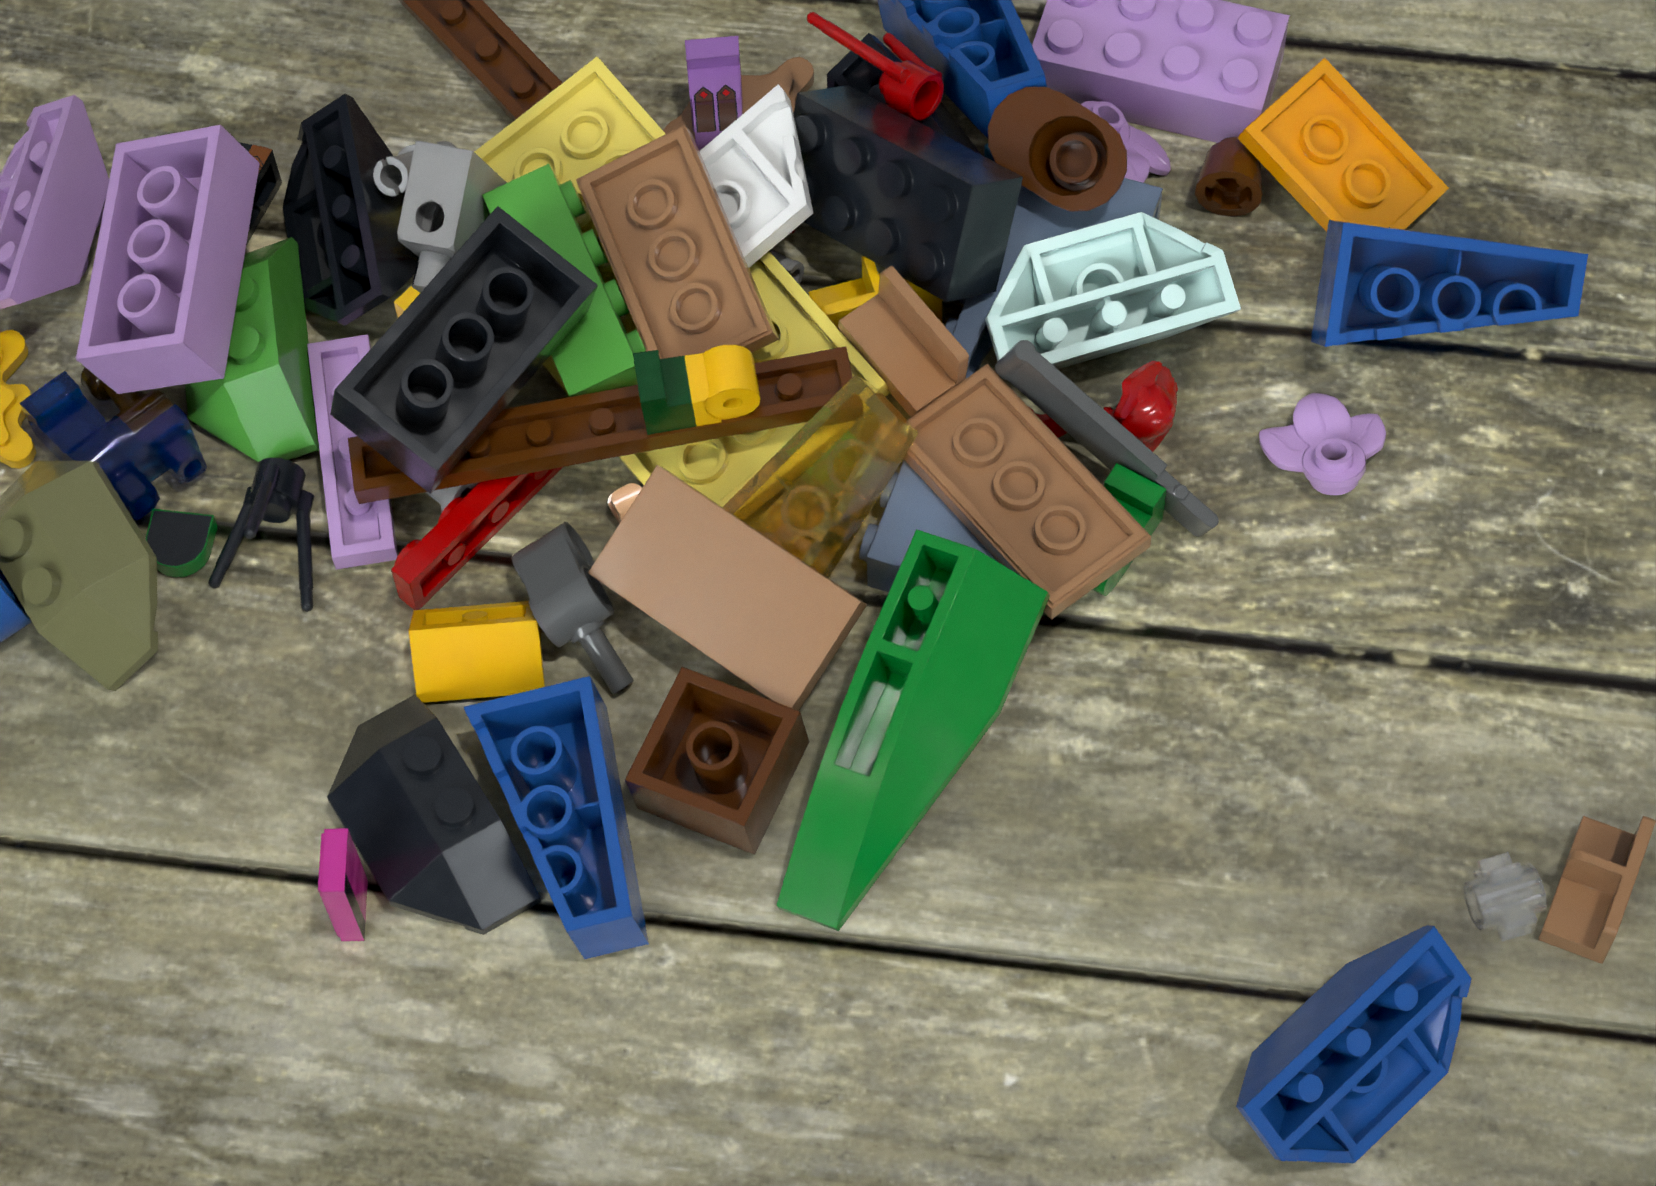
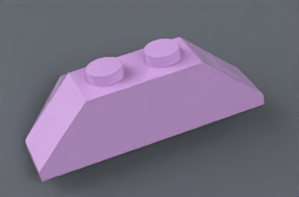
[0,95,109,309]

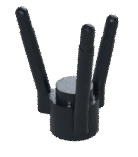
[208,457,315,612]

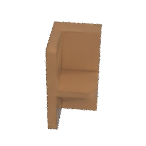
[1538,816,1656,964]

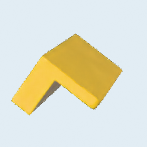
[408,601,545,703]

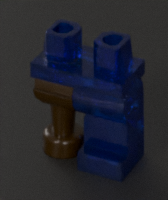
[20,367,207,520]

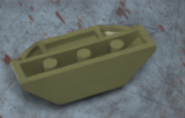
[0,461,158,691]

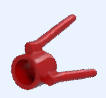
[807,12,944,120]

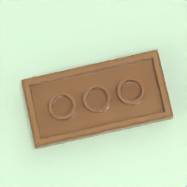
[576,125,779,359]
[889,364,1151,620]
[588,465,868,711]

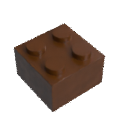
[625,667,809,855]

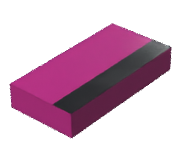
[318,828,368,941]

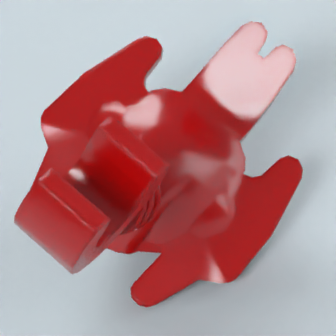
[1029,361,1178,452]

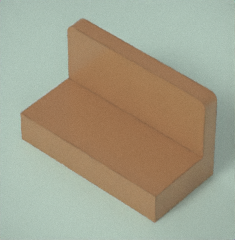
[838,266,969,417]

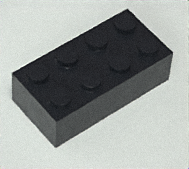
[793,85,1023,302]
[330,206,598,494]

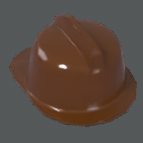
[988,87,1127,212]

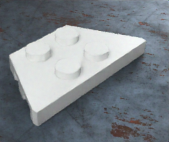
[597,84,813,267]

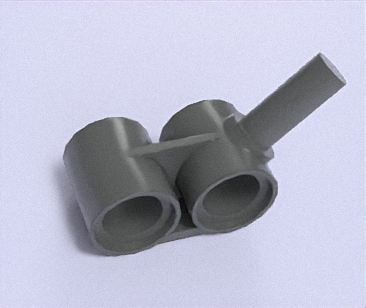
[512,522,634,694]

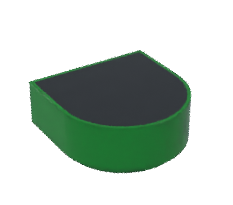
[145,509,218,577]

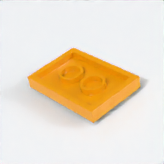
[1237,58,1449,232]

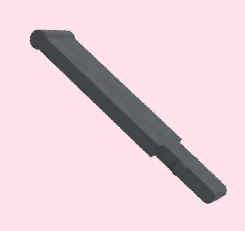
[995,340,1219,537]

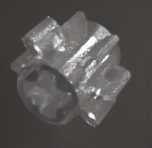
[1464,852,1547,942]

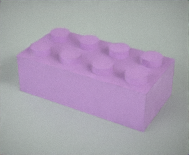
[1032,0,1290,143]
[76,125,260,394]

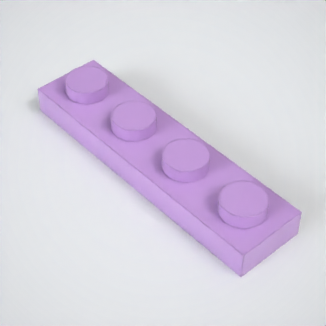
[307,334,398,570]

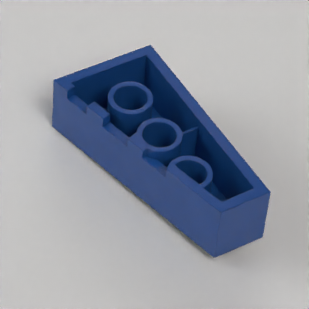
[877,0,1047,139]
[1311,220,1588,347]
[464,676,649,959]

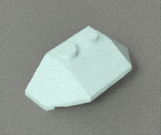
[985,212,1241,369]

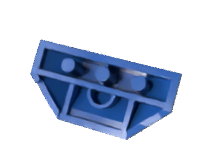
[1236,925,1472,1163]

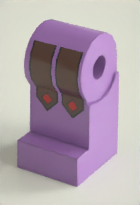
[685,36,743,151]

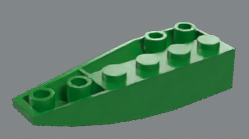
[776,529,1050,931]

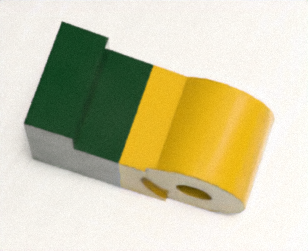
[633,345,761,435]

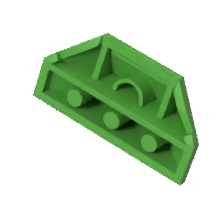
[185,237,319,463]

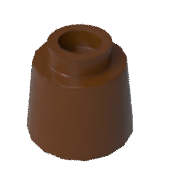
[1195,137,1262,217]

